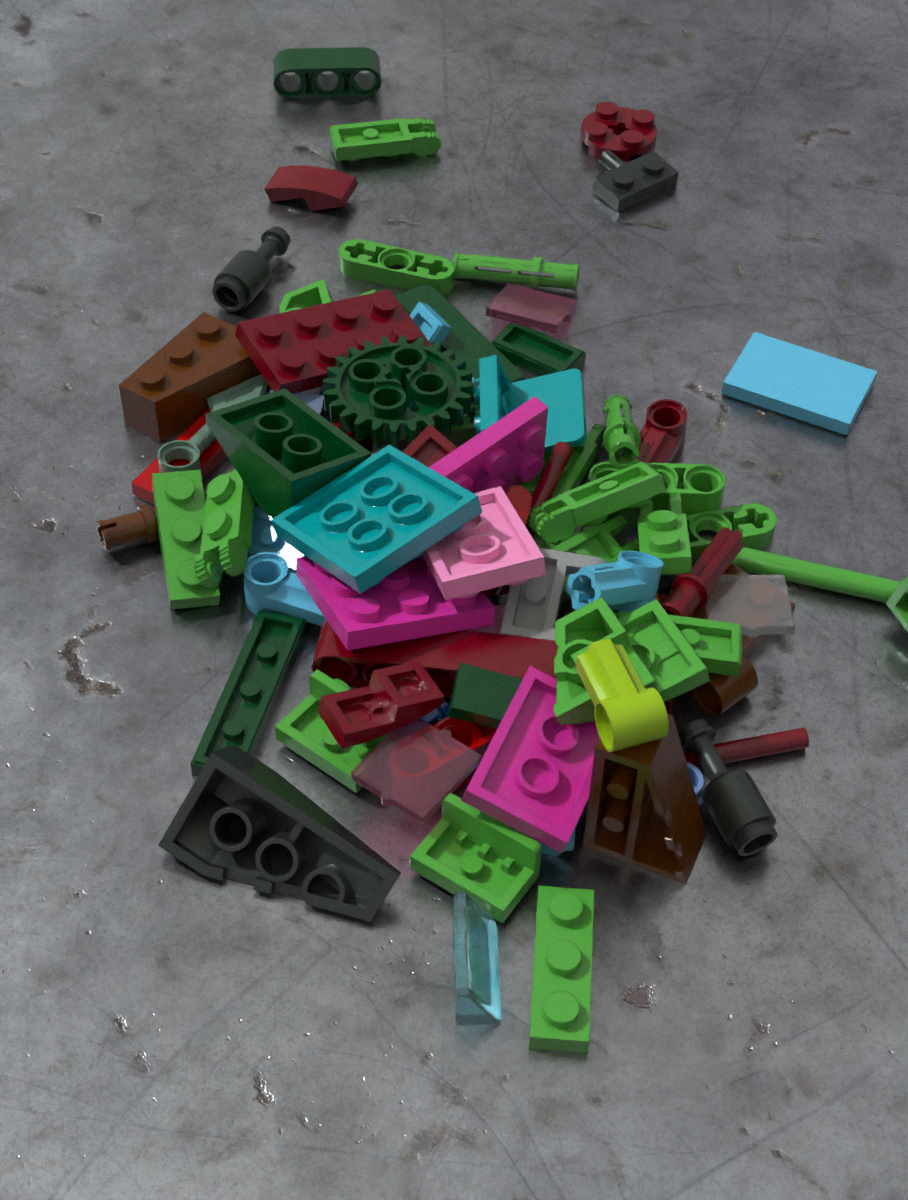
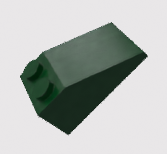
[206,388,371,518]

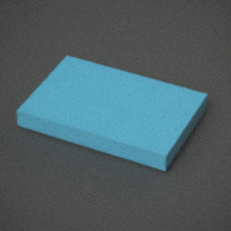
[721,332,878,436]

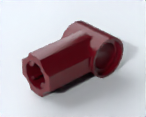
[637,399,688,463]

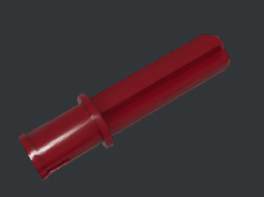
[661,527,744,617]

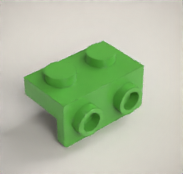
[275,670,397,793]
[410,793,542,923]

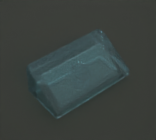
[453,892,501,1025]

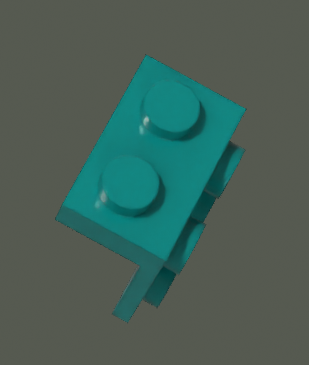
[474,355,587,453]

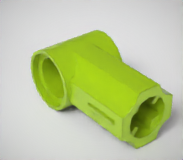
[576,639,669,753]

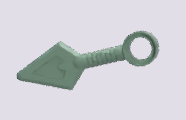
[158,374,268,473]

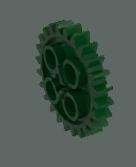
[323,335,474,448]

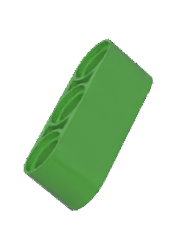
[588,462,726,526]

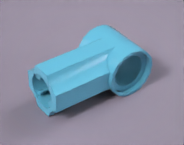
[566,551,664,612]
[243,552,326,626]

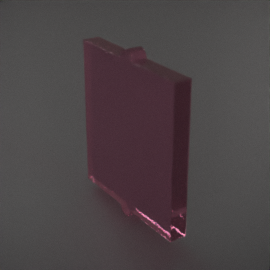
[486,283,577,333]
[351,718,482,824]

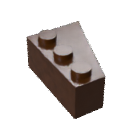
[119,312,271,443]
[583,714,707,884]

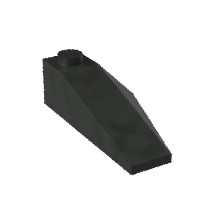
[158,744,401,922]

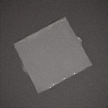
[705,572,795,638]

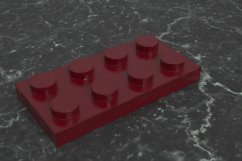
[235,289,431,394]

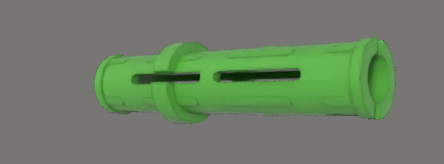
[453,252,580,291]
[603,395,641,470]

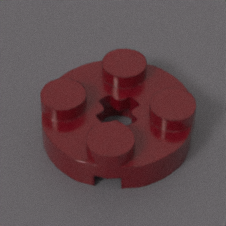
[580,102,657,162]

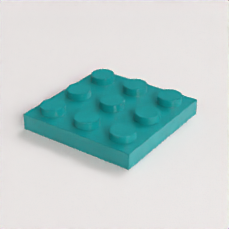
[271,445,482,594]

